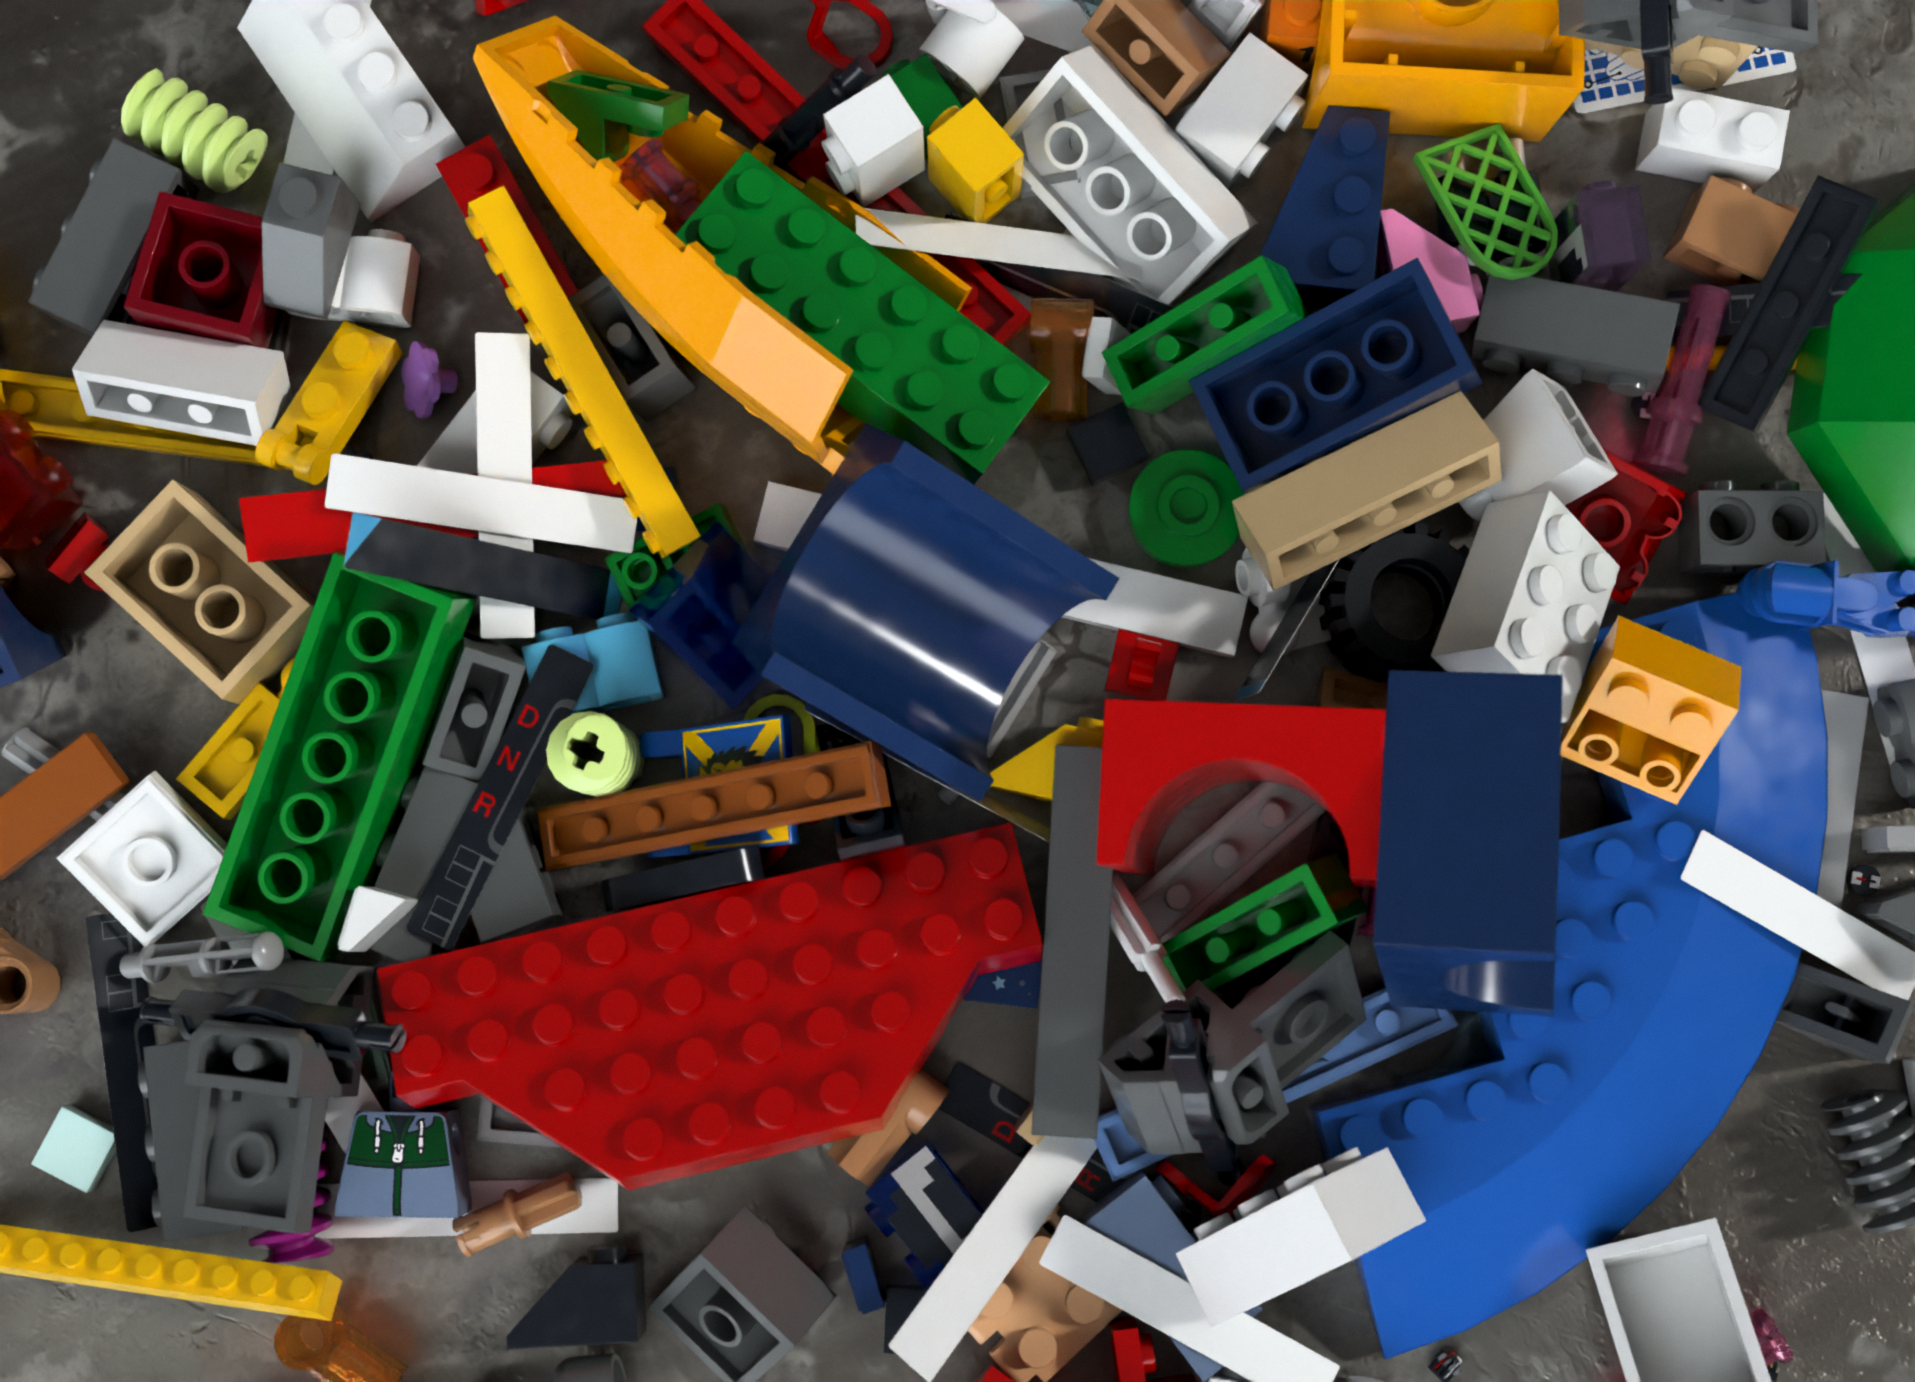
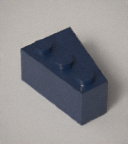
[1259,105,1390,308]

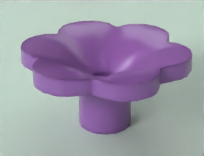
[401,341,458,419]

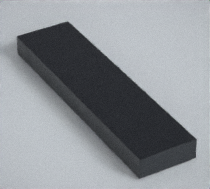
[1696,175,1880,434]

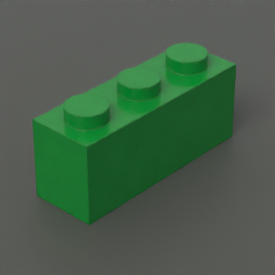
[1101,255,1310,415]
[1162,853,1368,993]

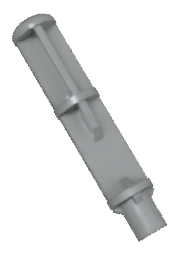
[119,931,284,983]

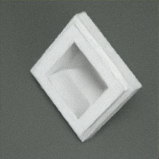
[1187,0,1265,50]

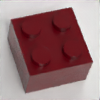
[124,191,280,349]

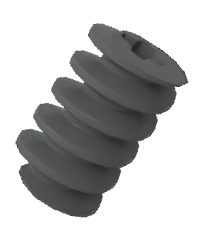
[1820,1089,1915,1234]

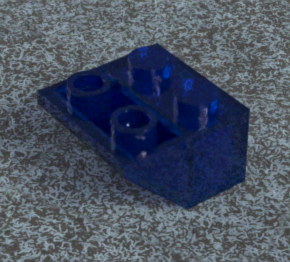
[629,522,771,710]

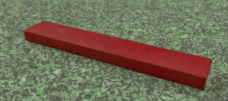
[239,460,627,563]

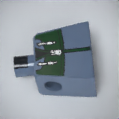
[335,1070,472,1218]

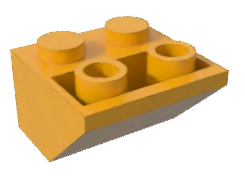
[1561,615,1742,805]

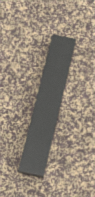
[1031,745,1113,1139]

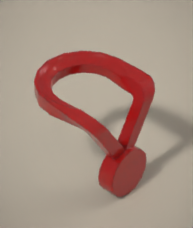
[807,0,894,69]
[1154,1154,1276,1218]

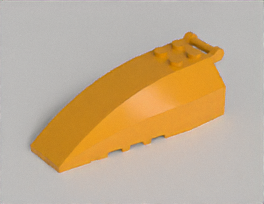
[473,15,972,477]

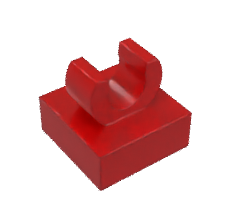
[45,511,112,591]
[1103,629,1179,701]

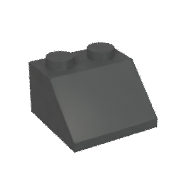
[648,1205,837,1382]

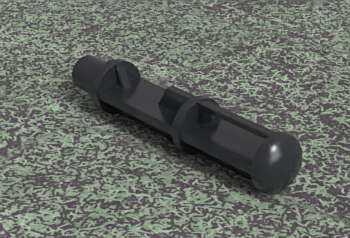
[761,54,877,169]

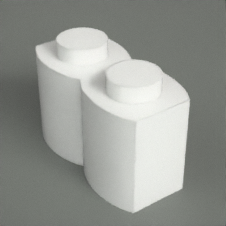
[286,229,420,328]

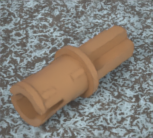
[453,1173,582,1257]

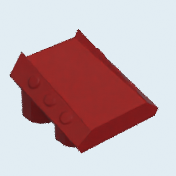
[1565,446,1687,605]

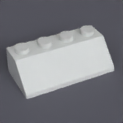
[237,0,465,223]
[1002,44,1258,306]

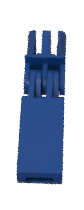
[1736,560,1915,638]

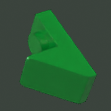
[547,69,690,162]

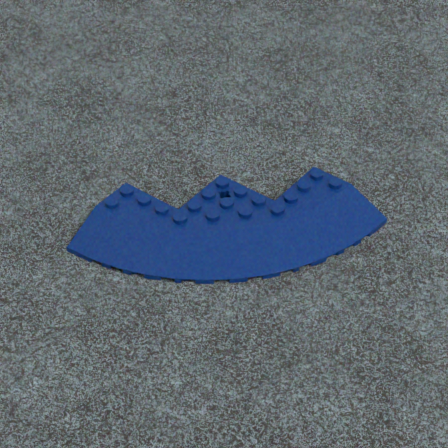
[1309,593,1828,1360]

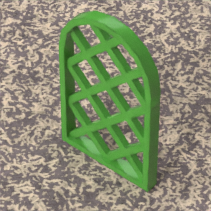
[1412,123,1558,280]

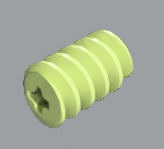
[121,68,268,193]
[546,711,645,797]

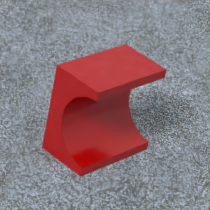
[1096,699,1386,887]

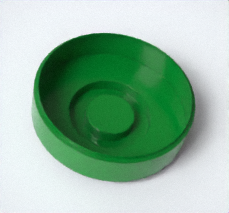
[1127,449,1245,569]

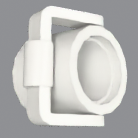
[918,0,1025,100]

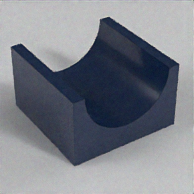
[731,423,1120,802]
[1373,670,1563,1017]

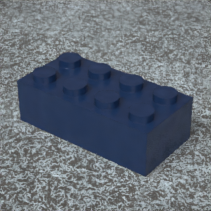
[1189,257,1483,494]

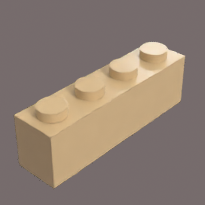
[1232,391,1502,591]

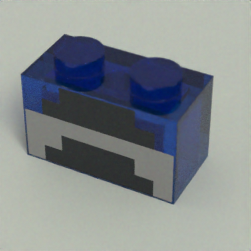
[864,1138,985,1289]

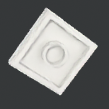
[57,771,228,947]

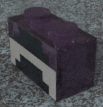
[1545,181,1651,292]

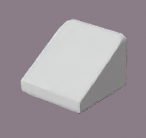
[337,886,418,952]

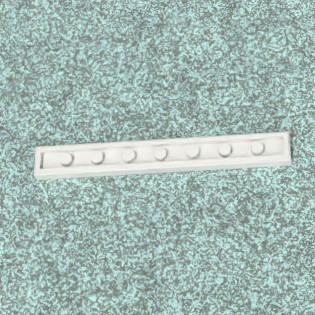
[753,481,1248,658]

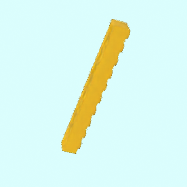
[465,185,701,559]
[0,1224,342,1321]

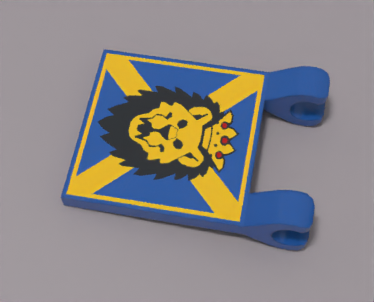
[640,715,799,858]

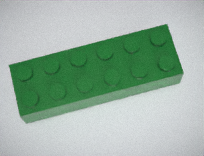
[675,151,1051,485]
[203,552,476,962]

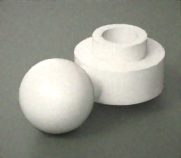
[1235,548,1300,656]

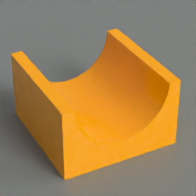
[1302,0,1585,142]

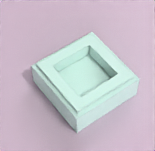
[31,1105,116,1193]

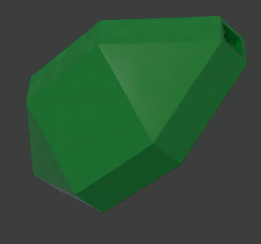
[1787,183,1915,572]

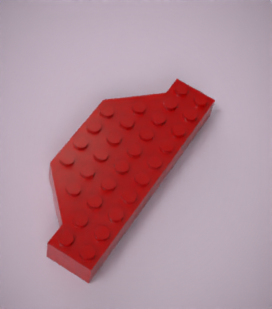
[377,822,1043,1191]

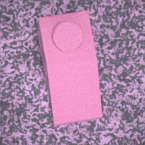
[1376,209,1484,333]

